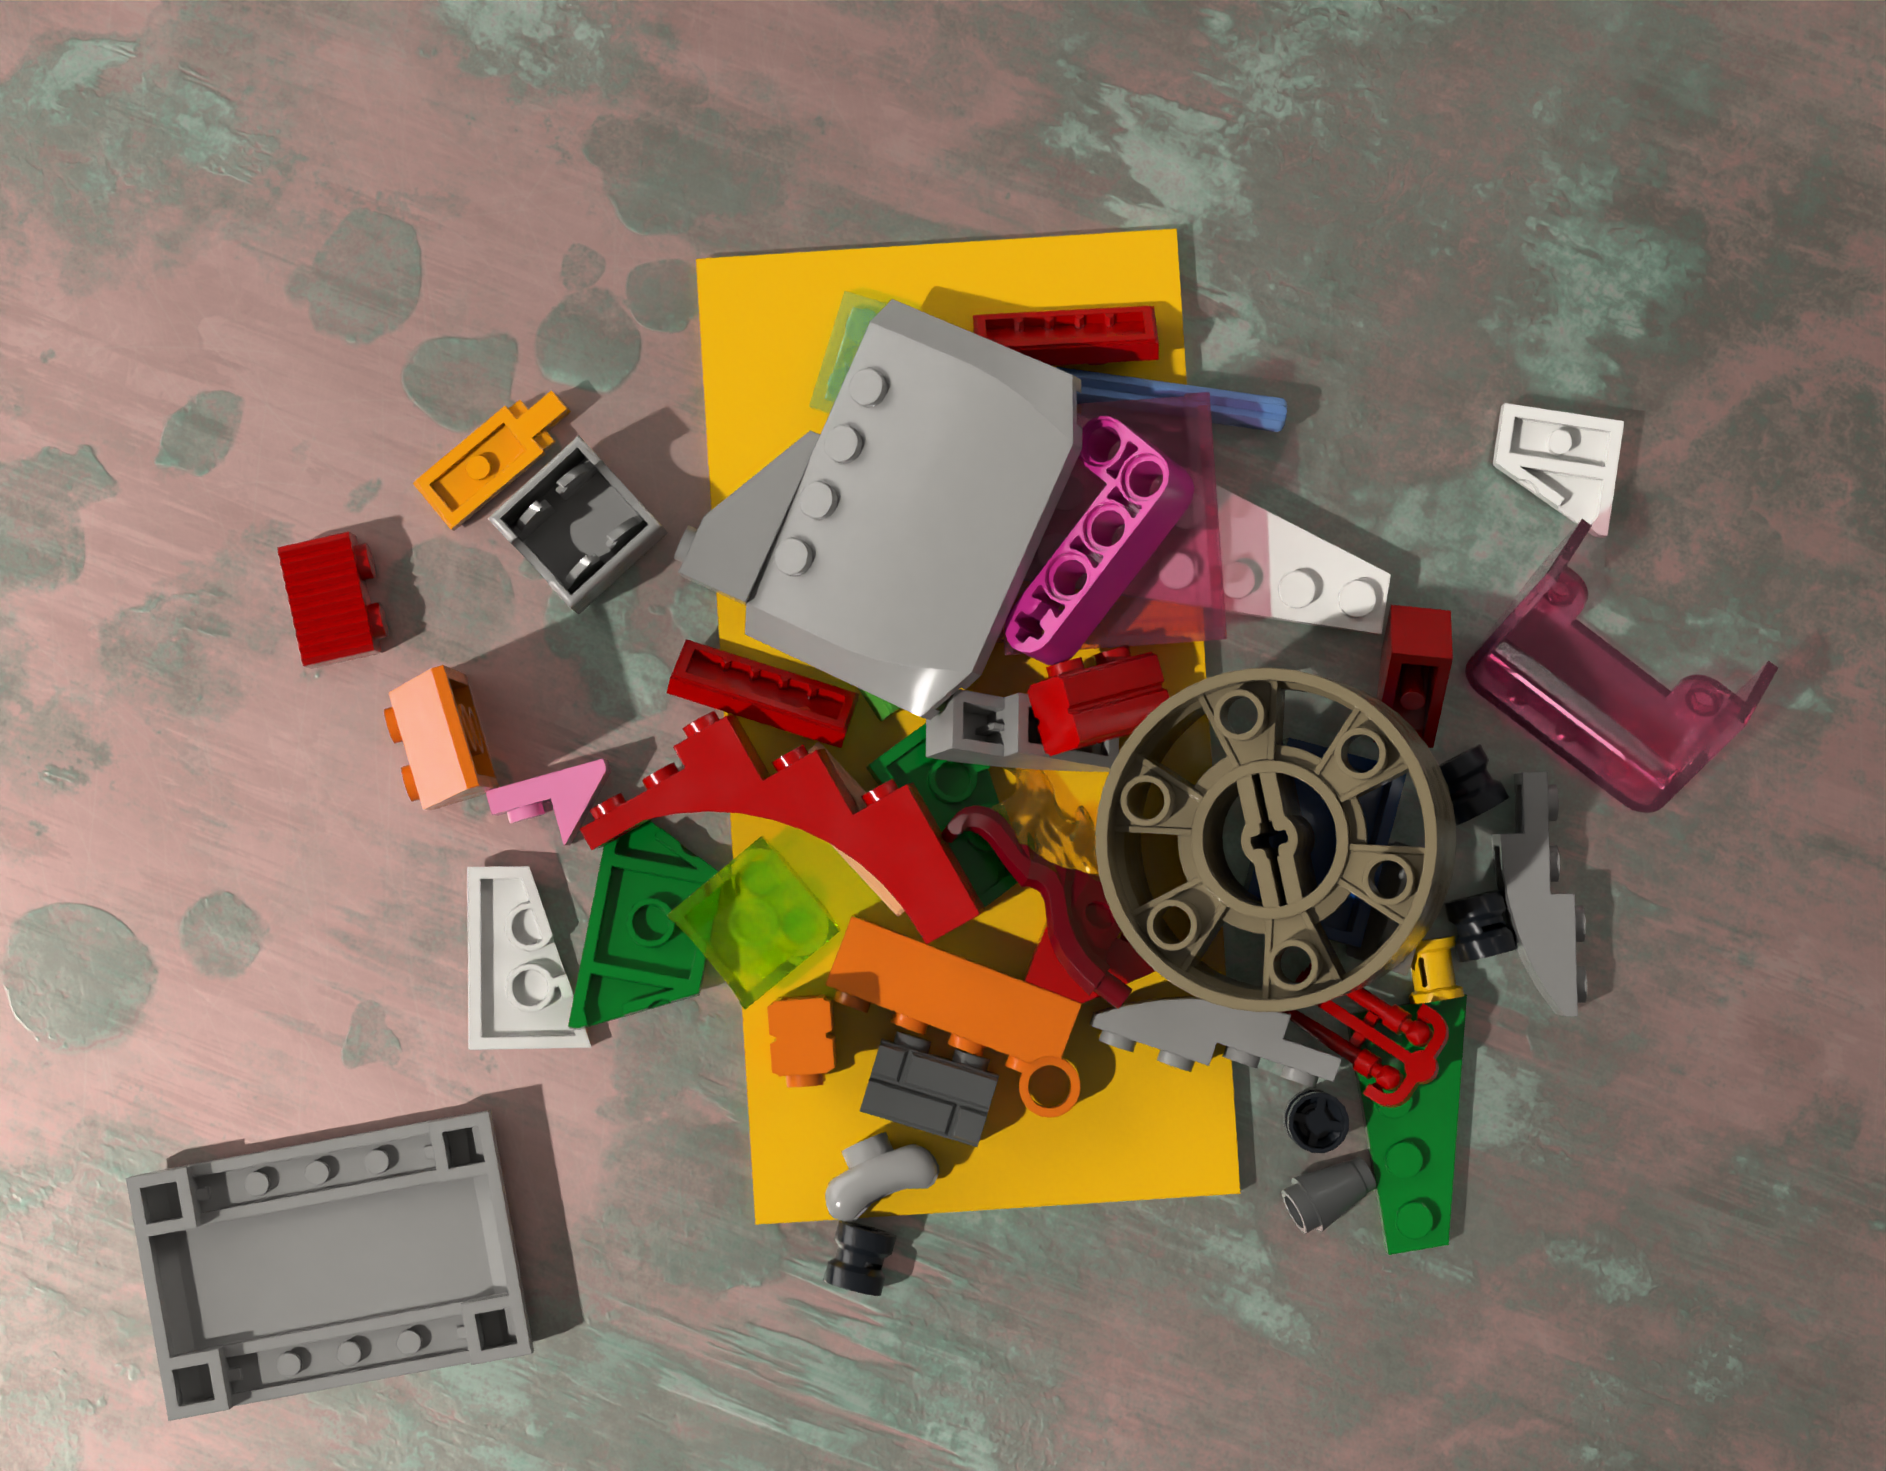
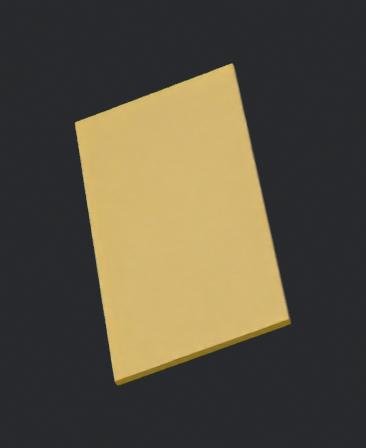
[696,229,1241,1225]

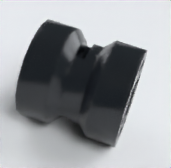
[1439,744,1509,826]
[1444,889,1518,962]
[1283,1089,1349,1153]
[823,1220,897,1296]

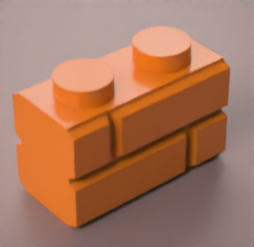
[767,994,837,1087]

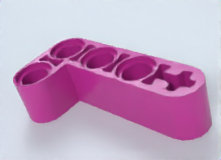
[1005,416,1194,665]

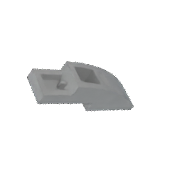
[1491,772,1587,1017]
[1090,996,1341,1088]

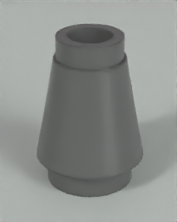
[1281,1156,1377,1234]

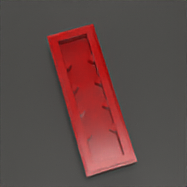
[973,306,1159,366]
[667,639,860,748]

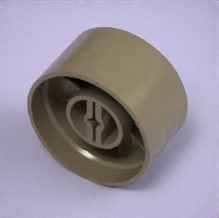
[1096,668,1456,1012]

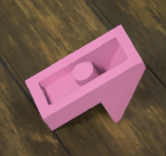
[485,758,611,846]

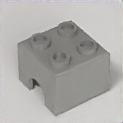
[488,435,668,614]

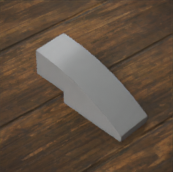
[926,689,1119,772]

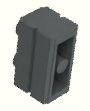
[860,1031,999,1147]

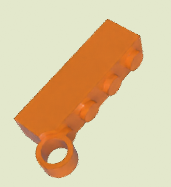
[825,915,1082,1118]

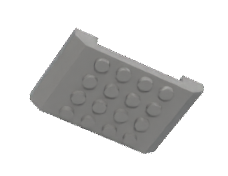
[126,1110,534,1421]

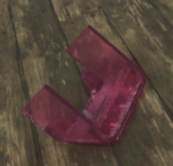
[1465,518,1778,813]

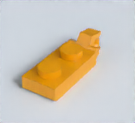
[413,390,571,531]

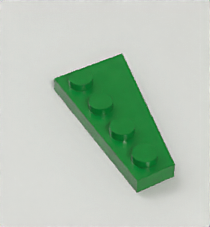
[1347,994,1467,1255]

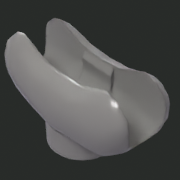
[825,1132,940,1222]

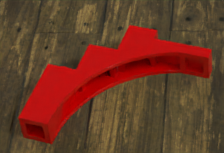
[580,711,986,945]

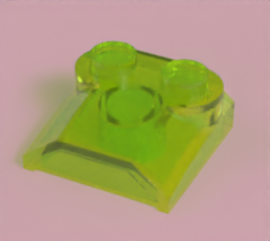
[667,836,841,1009]

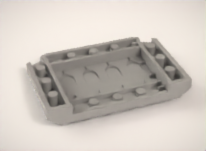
[745,299,1082,720]

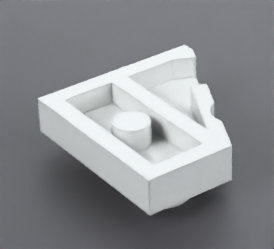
[1493,403,1624,538]

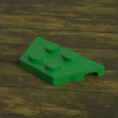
[568,820,723,1030]

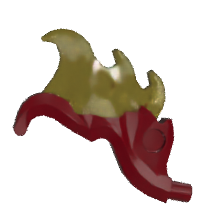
[942,767,1133,1009]

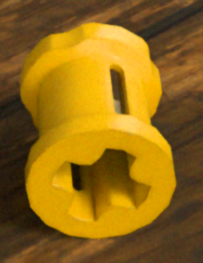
[1409,936,1464,1004]

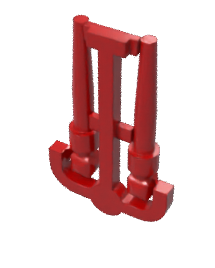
[1282,962,1449,1108]

